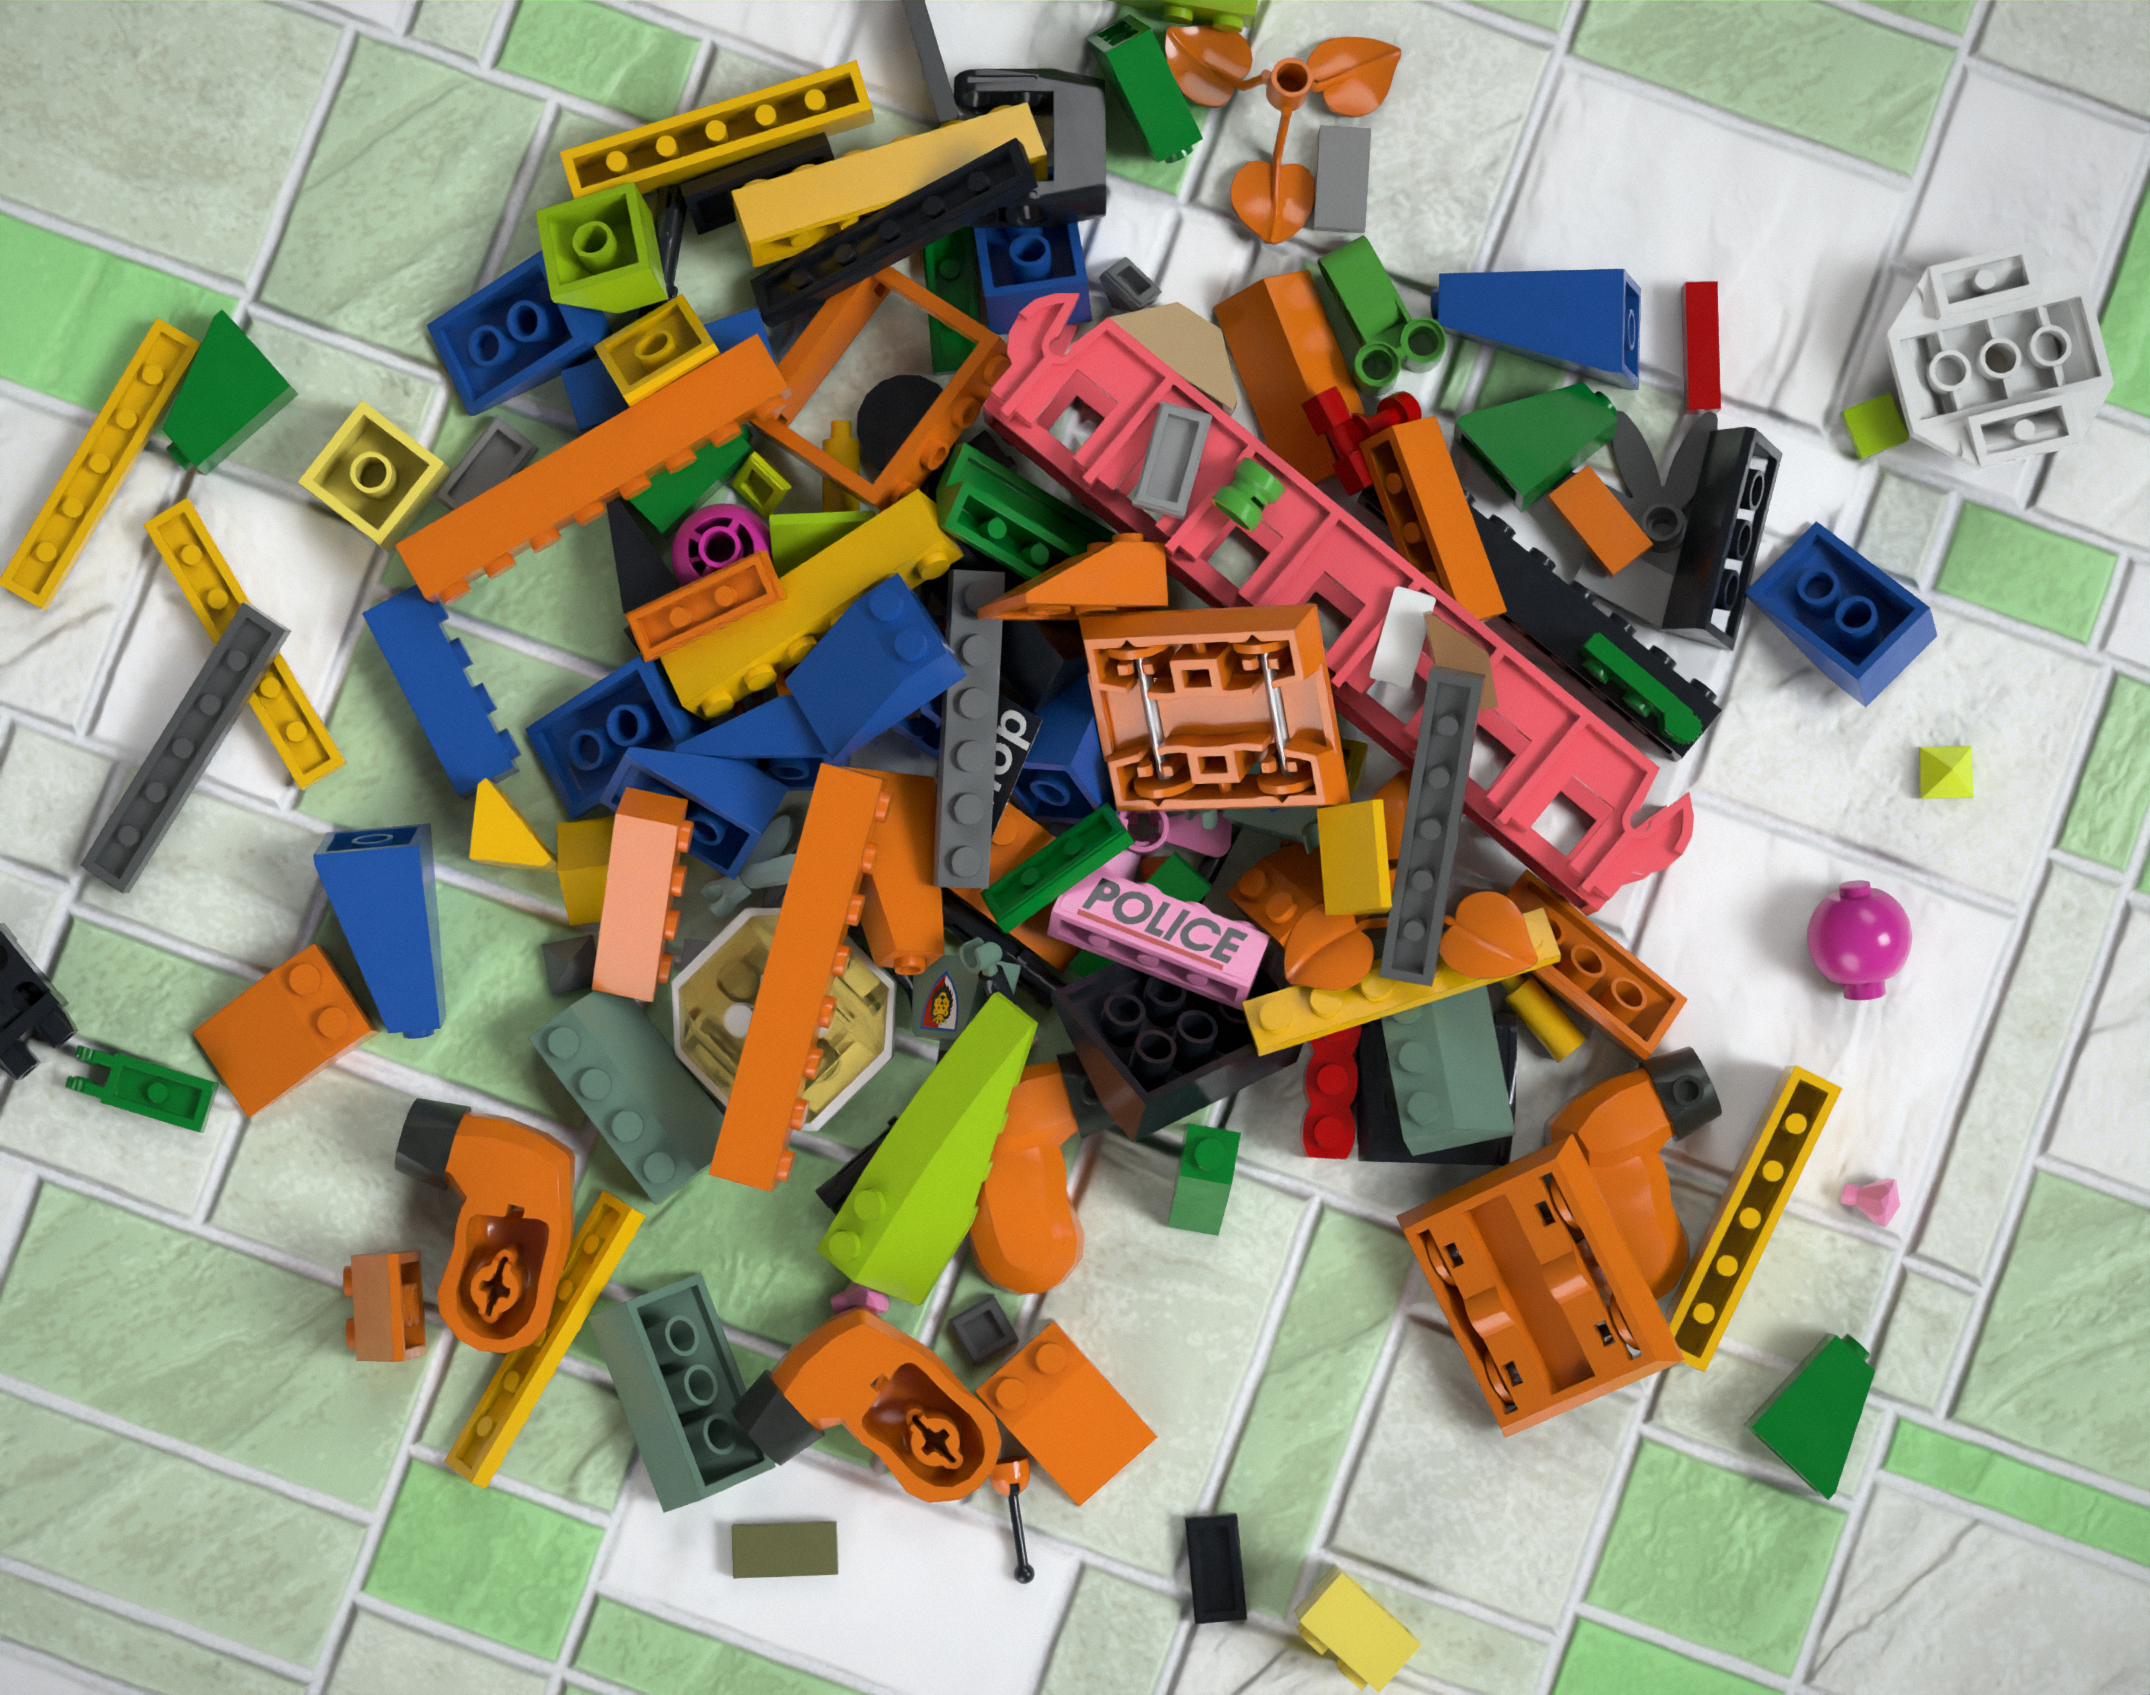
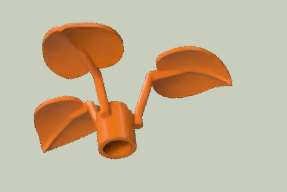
[1165,24,1401,245]
[1284,770,1538,991]

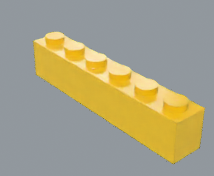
[559,60,875,199]
[731,102,1048,268]
[660,489,964,722]
[1664,1065,1843,1373]

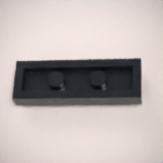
[679,132,835,236]

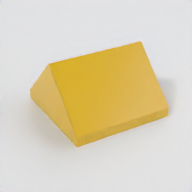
[593,294,720,407]
[469,778,557,872]
[1317,799,1392,915]
[557,816,673,926]

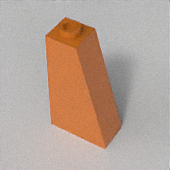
[841,766,945,975]

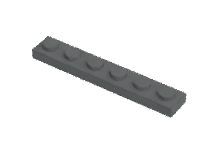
[933,569,1005,889]
[80,602,292,894]
[1379,665,1485,987]

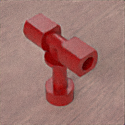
[1300,386,1422,497]

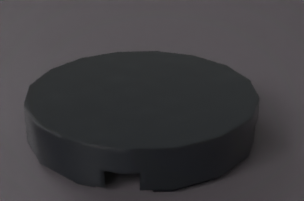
[857,375,958,471]

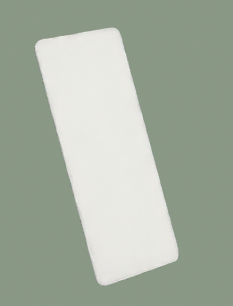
[1369,586,1436,689]

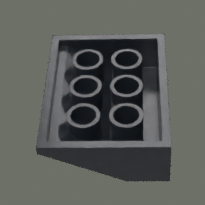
[1050,962,1304,1143]

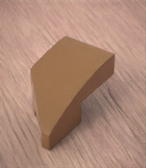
[1423,611,1498,711]

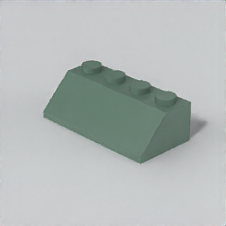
[1371,932,1516,1156]
[528,990,724,1205]
[588,1272,776,1513]

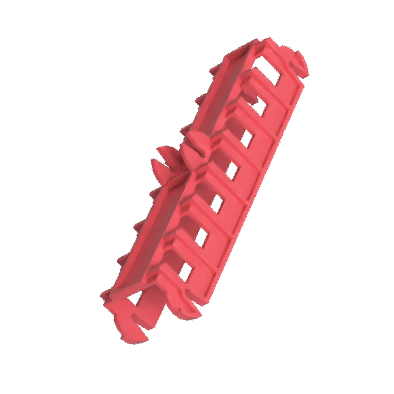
[982,293,1694,916]

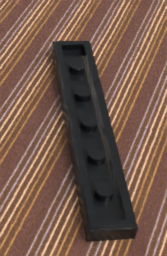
[750,138,1038,329]

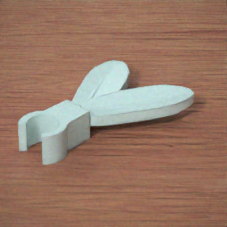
[701,815,796,917]

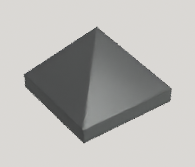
[1099,257,1162,312]
[542,935,597,996]

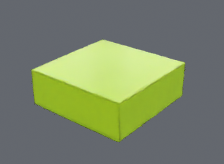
[1840,392,1910,461]

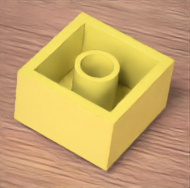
[298,400,452,553]
[1294,1563,1421,1693]

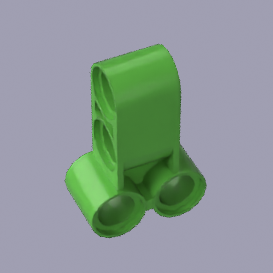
[1317,235,1447,397]

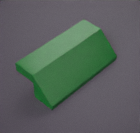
[936,442,1117,580]

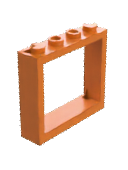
[748,266,1011,514]

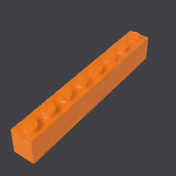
[395,333,794,605]
[708,763,894,1192]

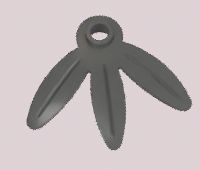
[1552,411,1718,553]

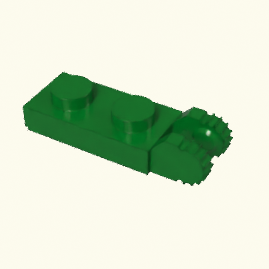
[1577,633,1703,746]
[65,1045,219,1133]

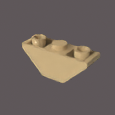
[1107,302,1238,417]

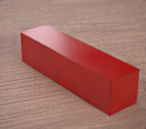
[1681,281,1721,415]

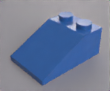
[973,166,1092,335]
[427,250,613,416]
[1745,521,1938,707]
[785,572,967,764]
[525,655,711,820]
[675,695,851,791]
[599,747,789,880]

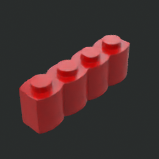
[1300,1025,1361,1160]

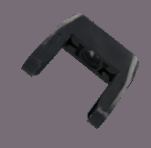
[953,68,1106,228]
[1355,1012,1517,1166]

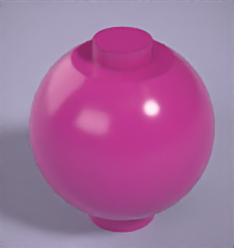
[671,503,773,587]
[1807,880,1912,1000]

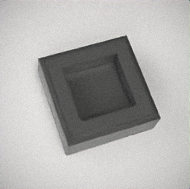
[948,1295,1019,1366]

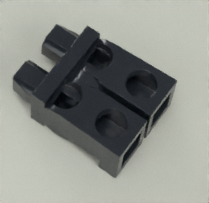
[0,923,79,1080]

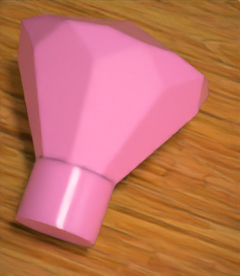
[1841,1178,1900,1227]
[830,1281,889,1314]

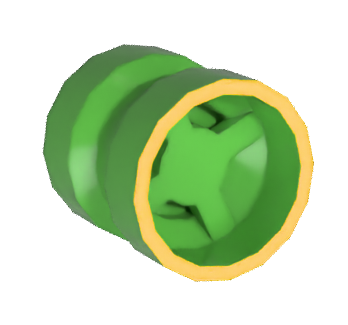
[1211,457,1286,532]

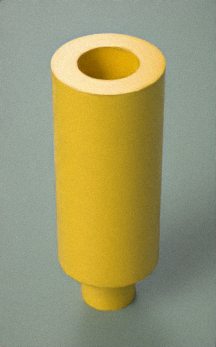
[822,420,860,513]
[1499,974,1586,1063]

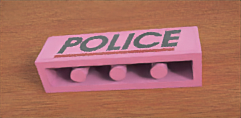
[1047,866,1271,1011]

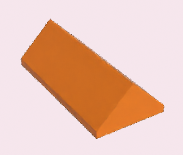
[1213,270,1368,487]
[1504,869,1688,1062]

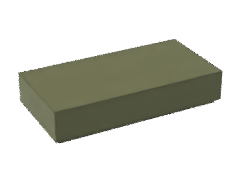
[731,1521,839,1579]

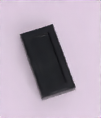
[1185,1513,1247,1624]

